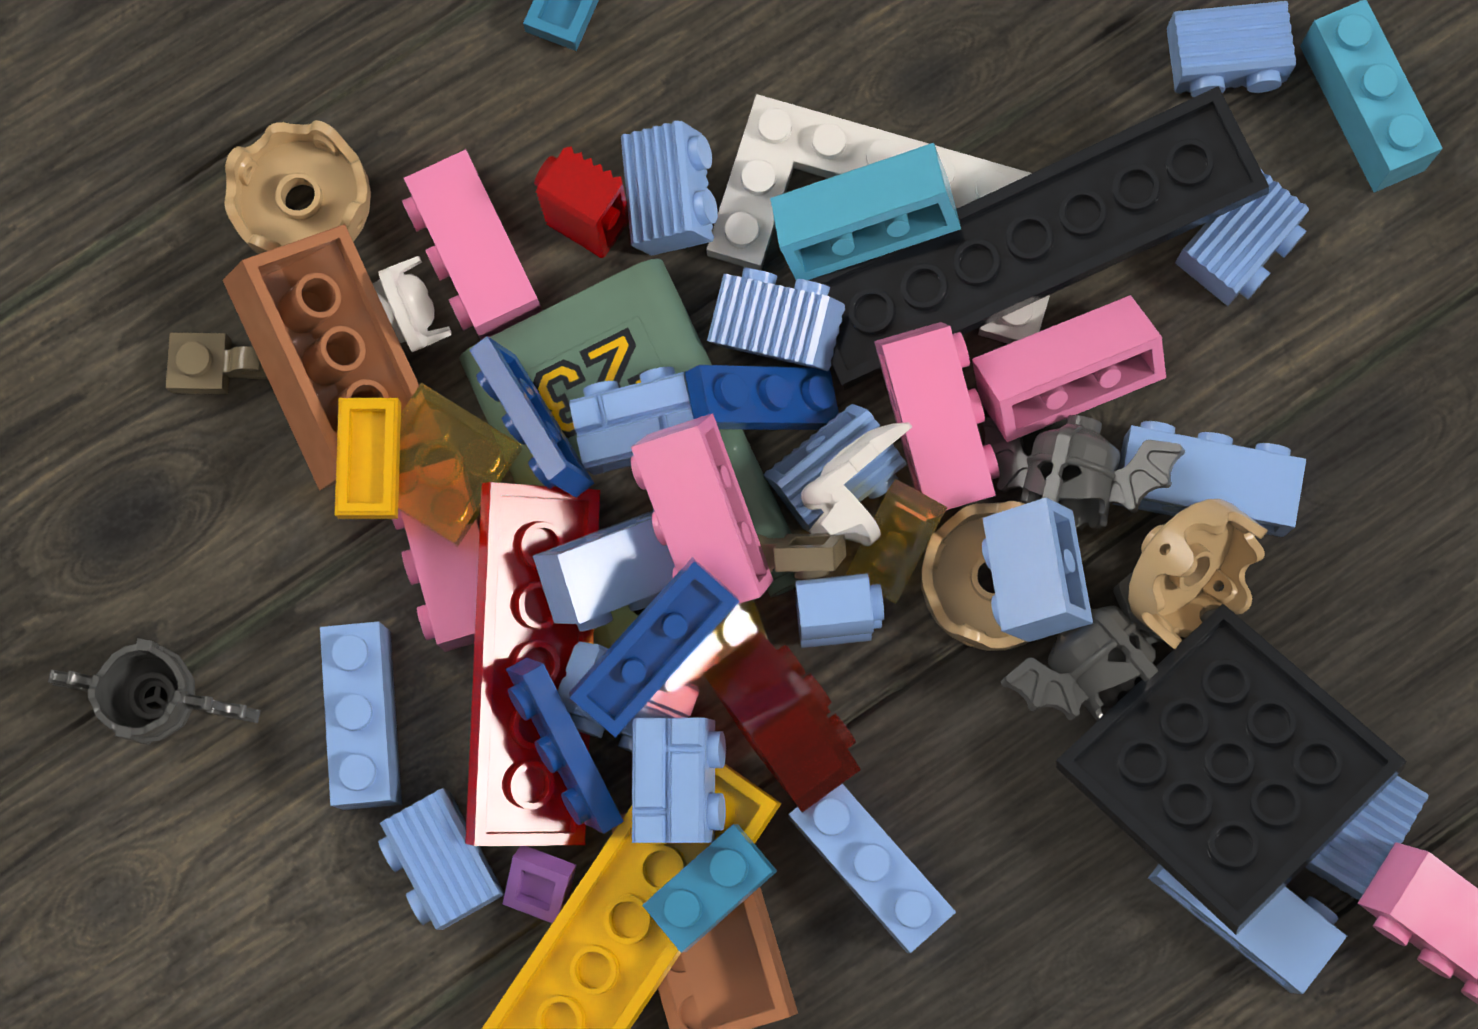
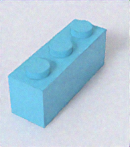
[1300,0,1443,192]
[770,143,961,280]

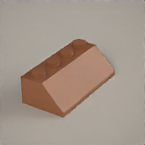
[222,224,442,491]

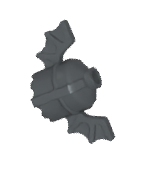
[982,415,1185,531]
[1001,572,1164,721]
[48,638,261,745]

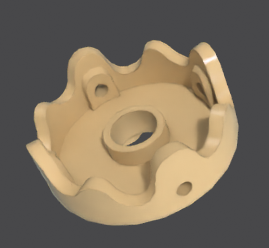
[224,120,371,254]
[1128,499,1268,649]
[921,501,1028,651]

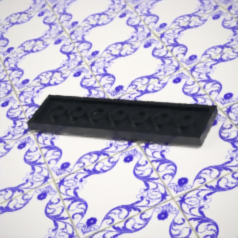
[808,86,1269,390]

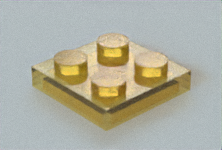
[398,383,522,547]

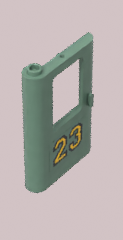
[459,259,800,649]

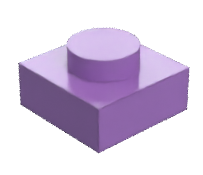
[503,846,577,923]

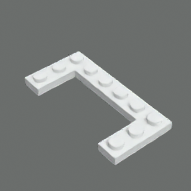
[706,94,1050,344]

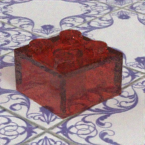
[702,632,861,812]

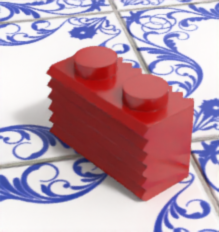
[534,146,629,259]

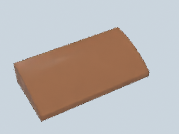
[612,813,798,1029]

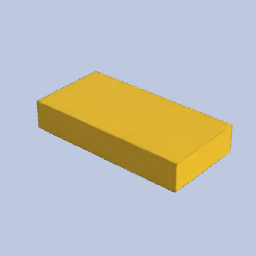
[335,398,401,519]

